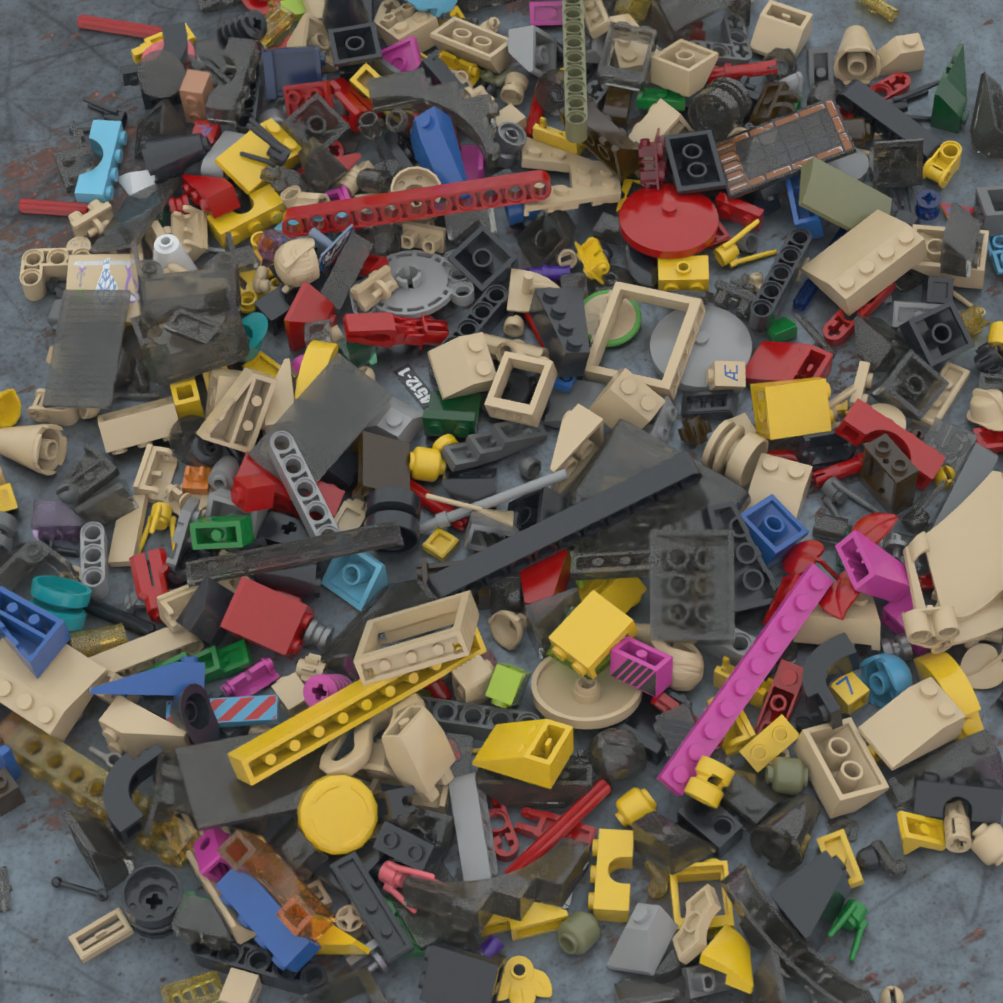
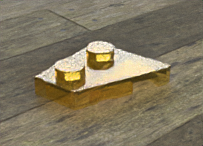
[256,0,298,49]

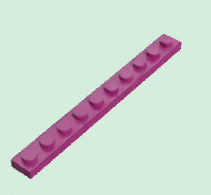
[656,563,833,797]

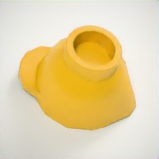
[0,388,21,428]

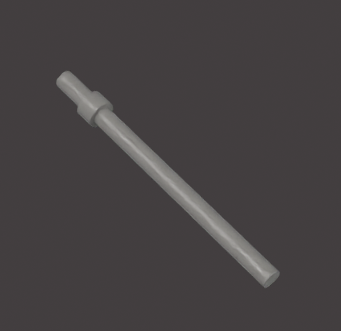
[420,469,569,534]

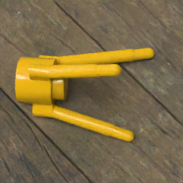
[713,219,777,268]
[138,502,177,554]

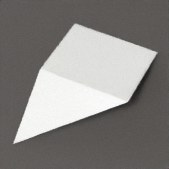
[118,170,158,201]

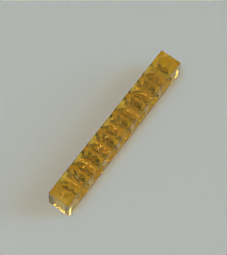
[4,719,200,869]

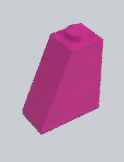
[835,530,910,603]

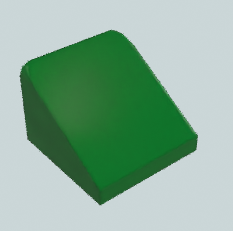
[766,317,798,342]

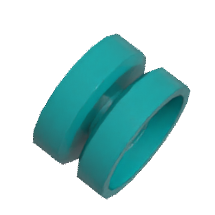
[29,575,92,631]

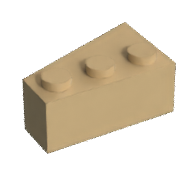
[606,13,660,86]
[629,98,694,178]
[196,367,278,453]

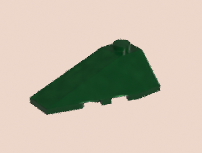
[930,43,969,134]

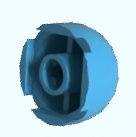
[858,653,913,710]

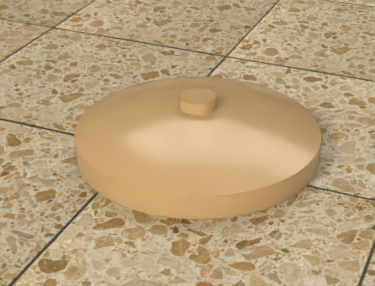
[531,652,643,729]

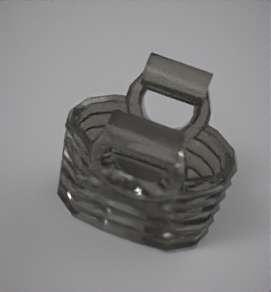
[354,206,401,255]

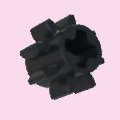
[974,342,1003,376]

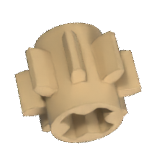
[295,653,328,685]

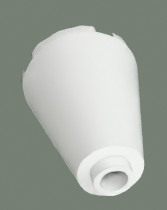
[151,234,200,284]

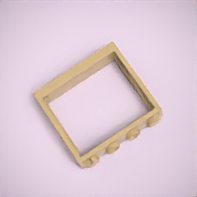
[584,281,706,401]
[353,590,480,686]

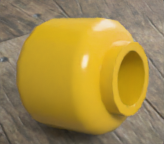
[409,447,446,482]
[615,787,658,830]

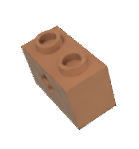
[179,69,217,124]

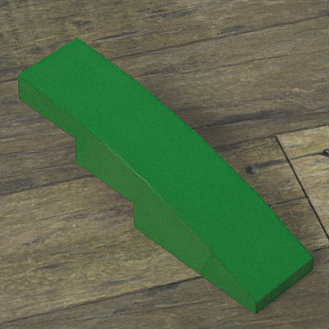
[137,639,254,698]

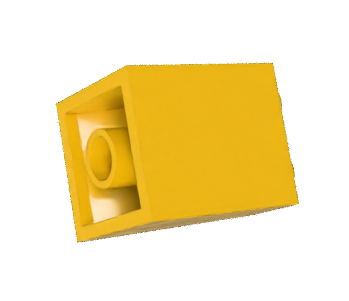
[750,377,834,440]

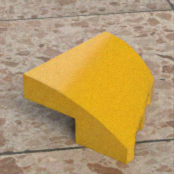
[700,924,754,994]

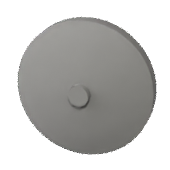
[650,305,752,392]

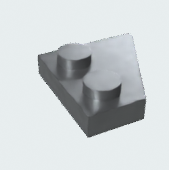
[165,496,202,568]

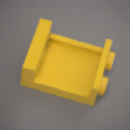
[548,590,638,679]

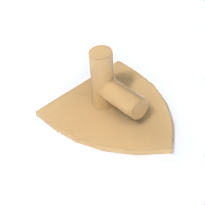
[507,268,560,312]

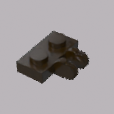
[749,81,800,126]

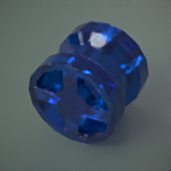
[915,189,941,221]

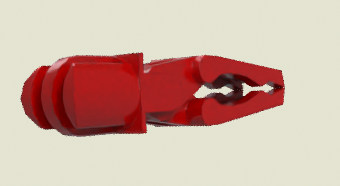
[343,312,449,350]

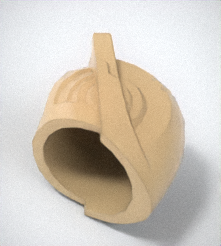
[274,237,320,294]

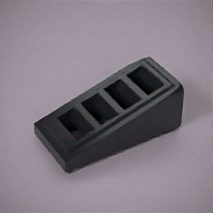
[681,389,737,421]

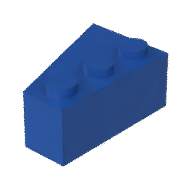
[0,586,71,679]

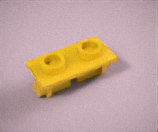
[439,50,483,87]
[574,237,610,285]
[739,714,800,773]

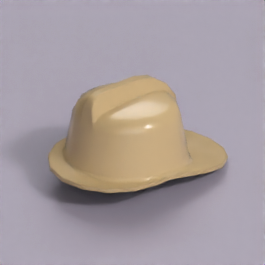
[966,388,1003,431]

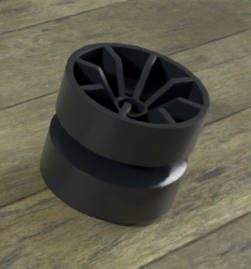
[363,486,421,554]

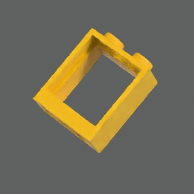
[669,858,734,939]

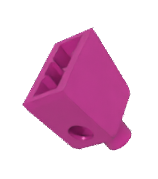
[193,823,254,883]

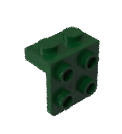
[422,391,481,438]

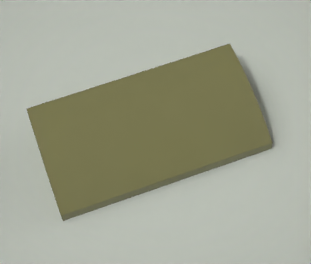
[799,157,892,231]

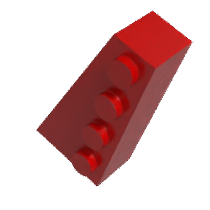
[232,451,345,521]

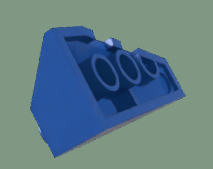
[410,106,471,201]
[89,656,205,696]

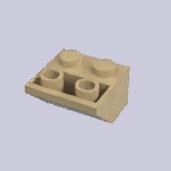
[750,0,813,65]
[375,2,439,53]

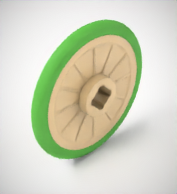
[584,290,642,347]

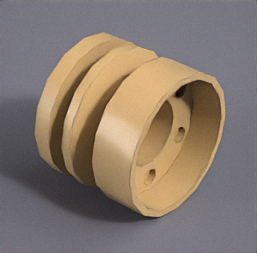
[389,166,441,229]
[701,419,769,489]

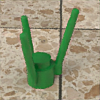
[803,899,868,962]

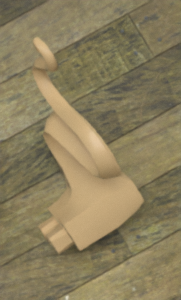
[319,692,456,802]

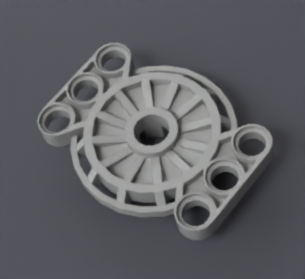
[346,249,475,318]

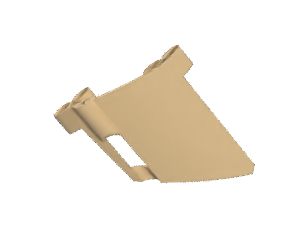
[901,471,1003,654]

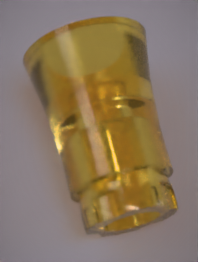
[69,623,128,658]

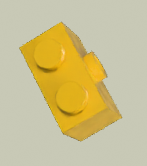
[658,255,709,296]

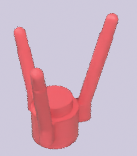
[378,860,447,913]

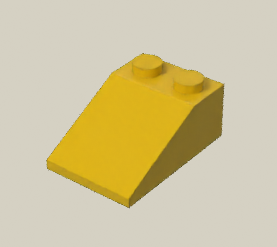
[214,118,305,195]

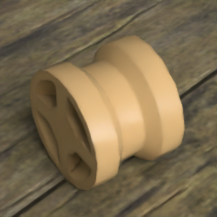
[335,905,366,940]

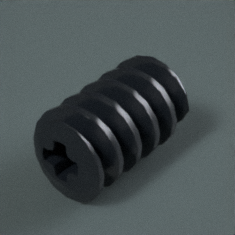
[216,10,267,50]

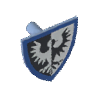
[308,224,353,272]

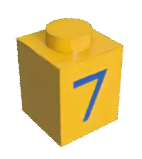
[829,672,870,716]

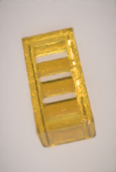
[159,970,223,1003]

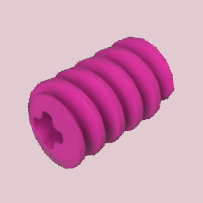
[303,674,353,707]

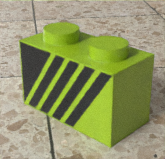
[485,663,532,708]

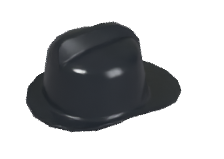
[170,683,220,750]

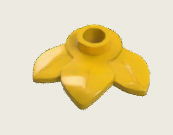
[497,956,552,1003]

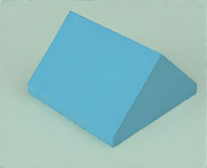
[321,537,388,611]

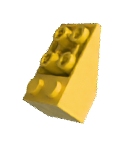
[472,719,574,789]

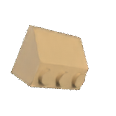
[430,17,512,74]
[97,396,182,455]
[793,717,889,819]

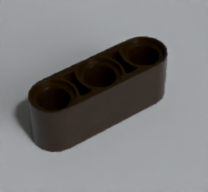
[603,76,634,127]

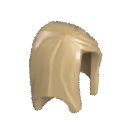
[650,628,704,691]

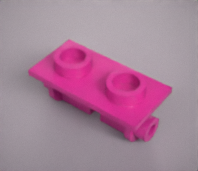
[220,657,280,697]

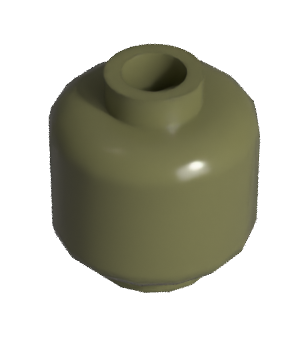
[765,757,808,795]
[557,911,601,955]

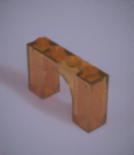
[217,829,338,940]

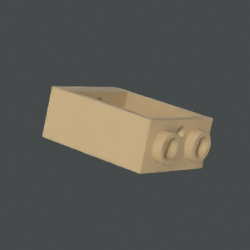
[484,351,558,427]

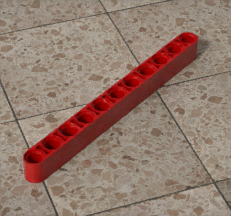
[282,170,552,238]

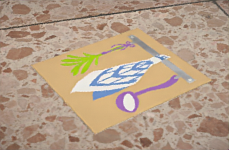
[63,254,143,323]

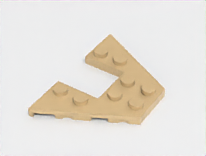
[520,137,621,216]

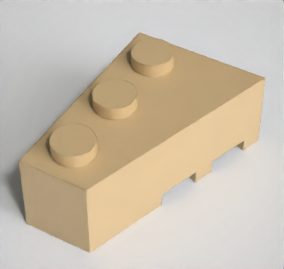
[793,593,880,651]

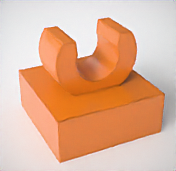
[182,466,212,495]

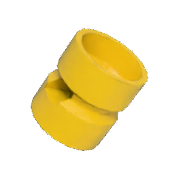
[683,755,735,809]

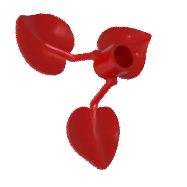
[782,513,898,620]

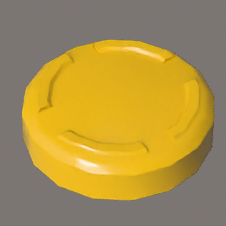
[297,775,378,855]

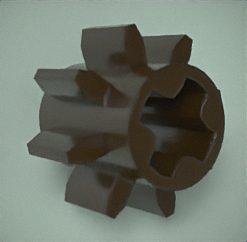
[678,415,712,446]

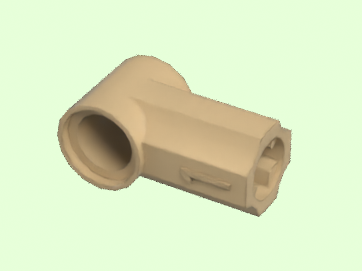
[280,185,330,209]

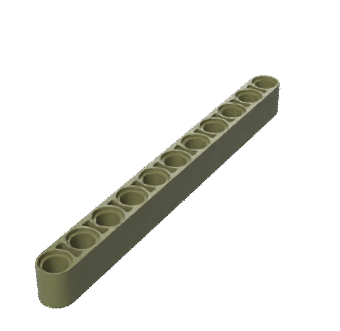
[562,0,588,143]

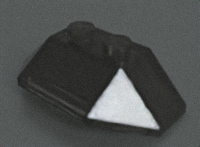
[477,754,593,808]

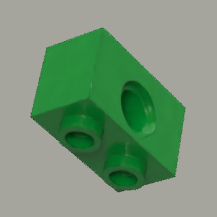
[189,514,254,550]

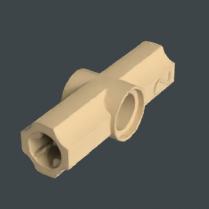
[483,333,550,362]

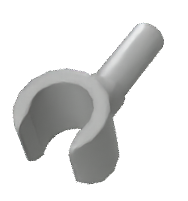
[89,746,122,771]

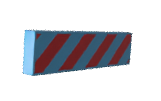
[166,695,279,727]

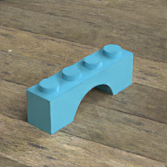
[75,120,128,204]

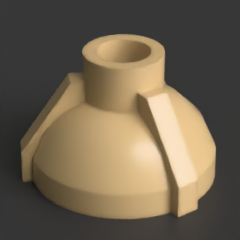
[488,610,528,650]

